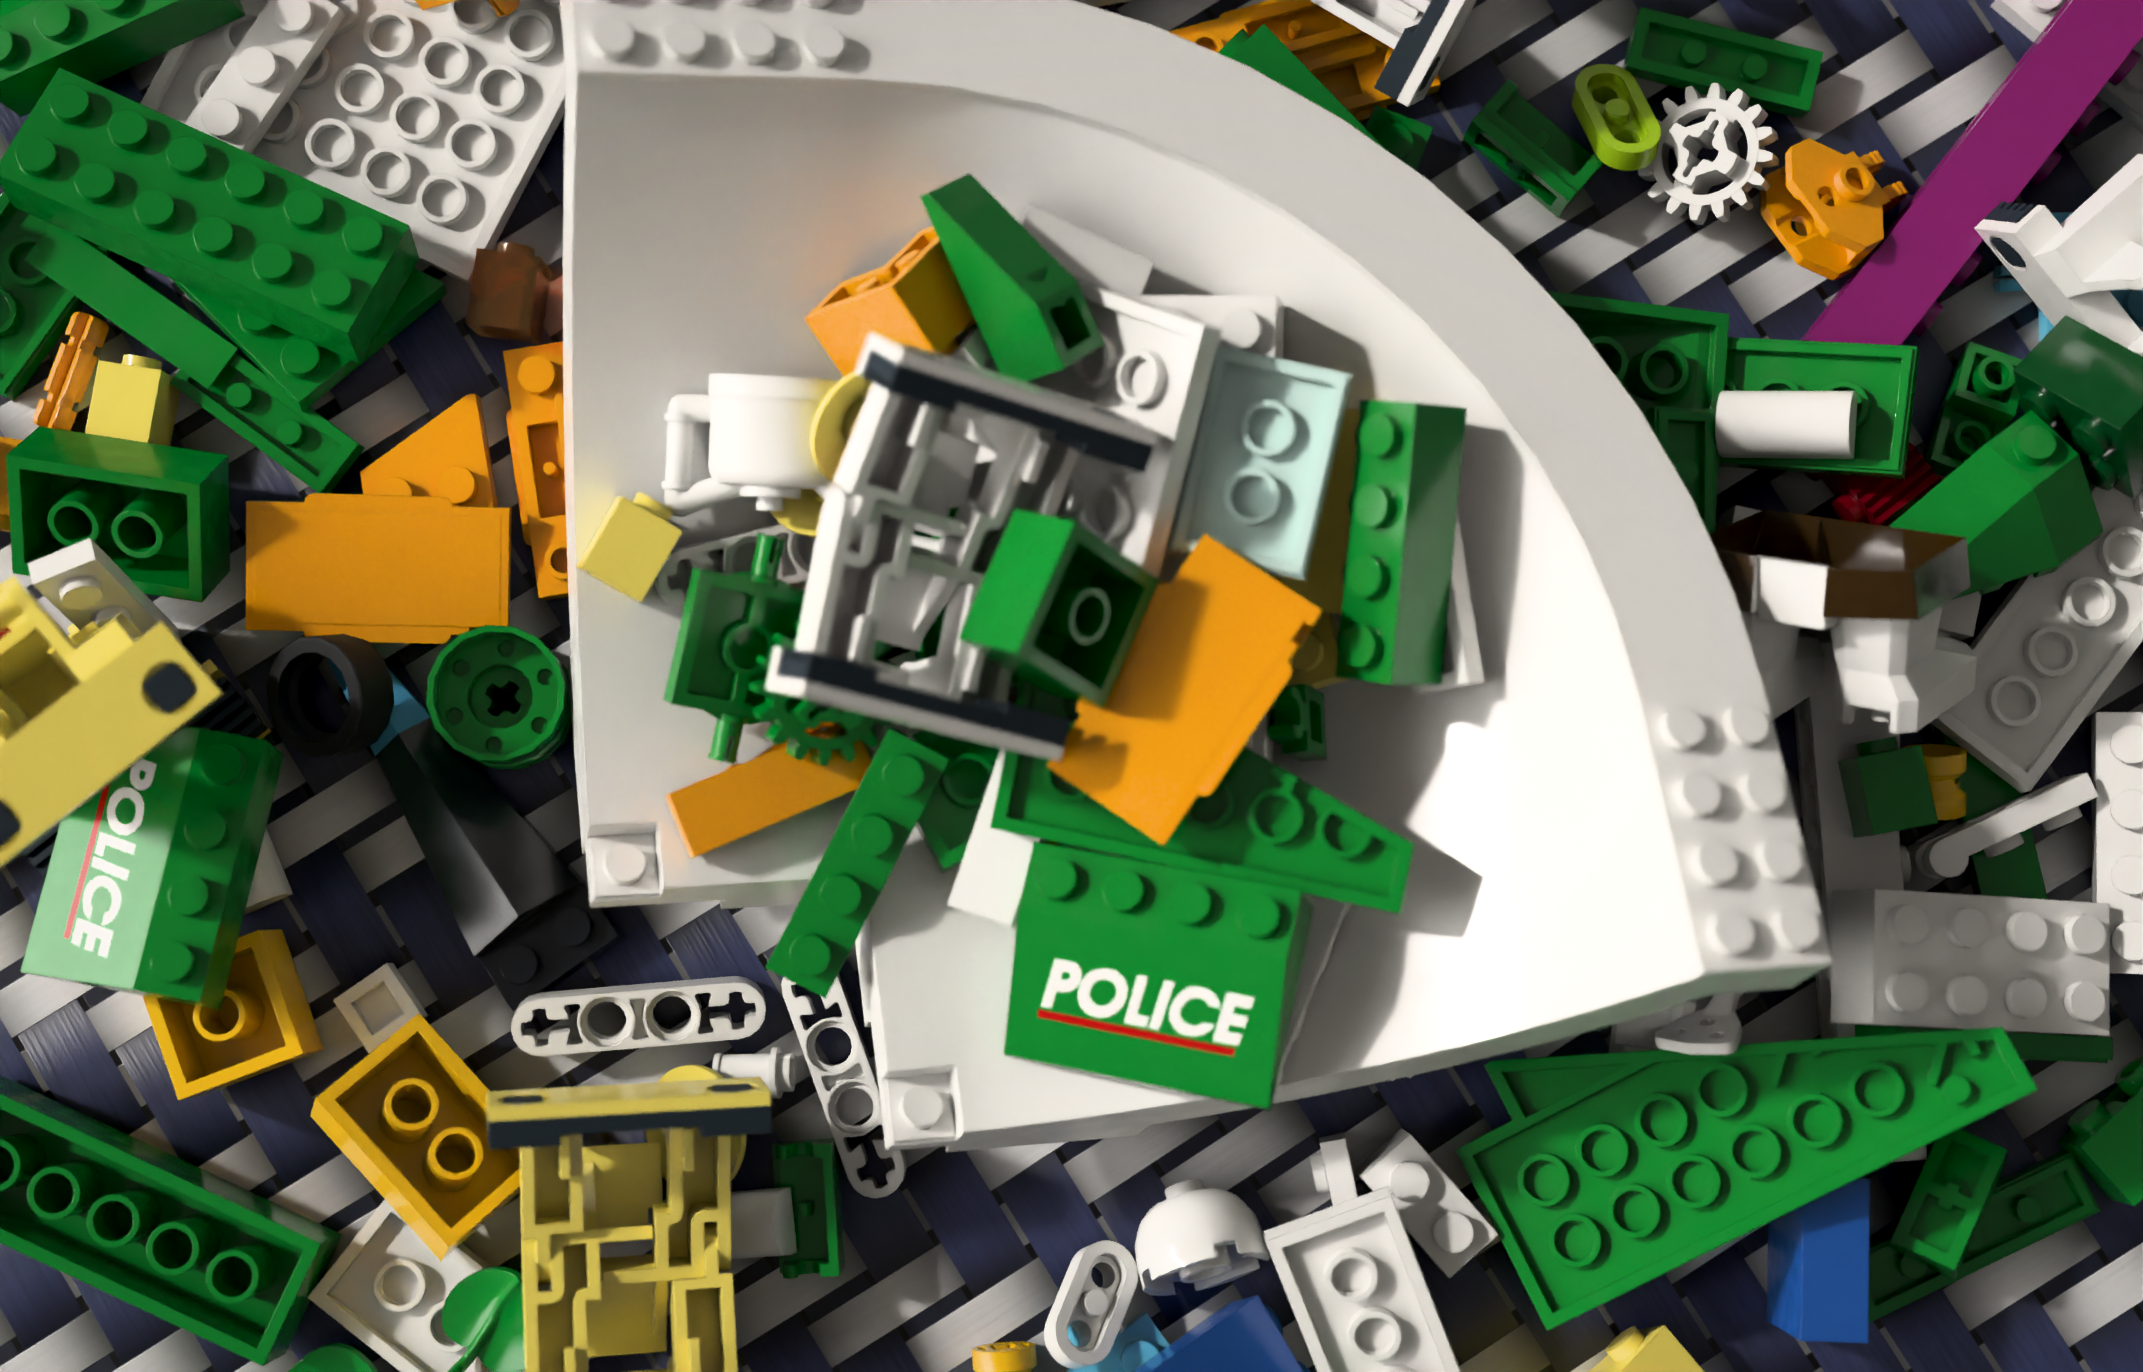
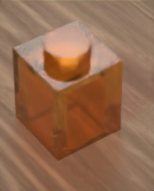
[465,242,552,344]

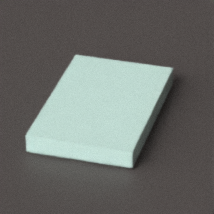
[1169,345,1353,580]

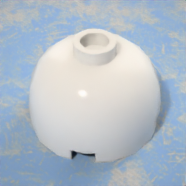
[1135,1180,1270,1296]

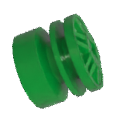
[426,625,572,770]

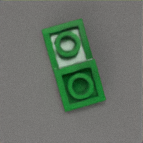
[1925,341,2022,478]

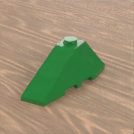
[1888,409,2104,600]

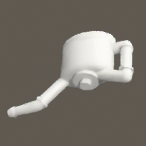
[662,374,946,552]

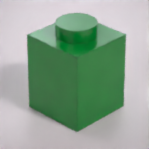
[1838,736,1938,838]

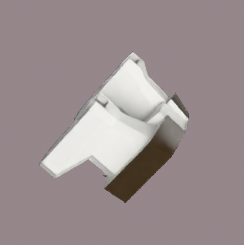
[1709,509,1977,734]

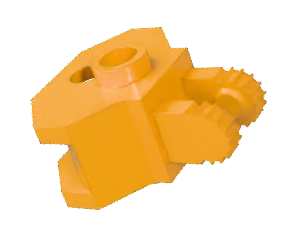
[1760,138,1909,281]

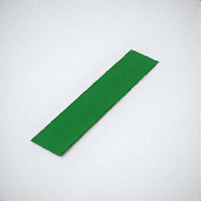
[24,224,238,389]

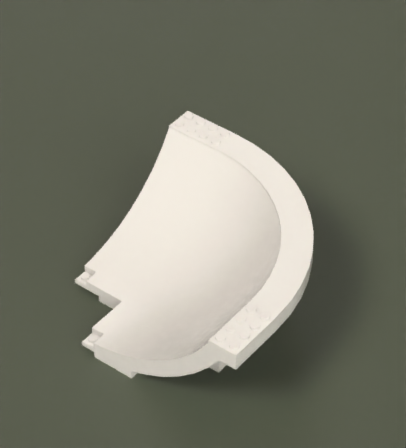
[560,0,1833,1152]

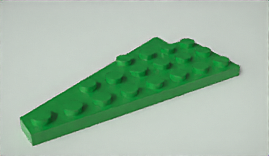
[1456,1027,2039,1331]

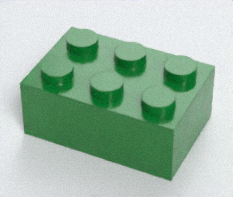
[6,426,230,602]

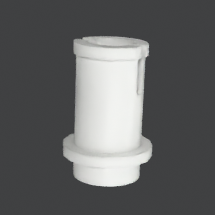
[712,1047,796,1099]

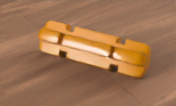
[33,312,109,431]

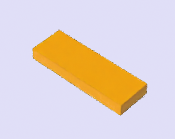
[665,725,872,858]

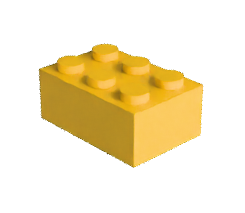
[310,1013,520,1261]

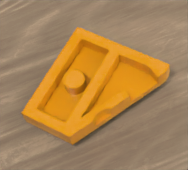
[360,393,498,507]

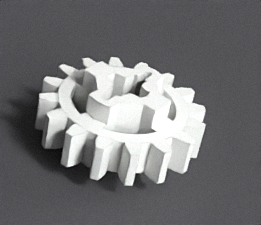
[1638,83,1779,225]

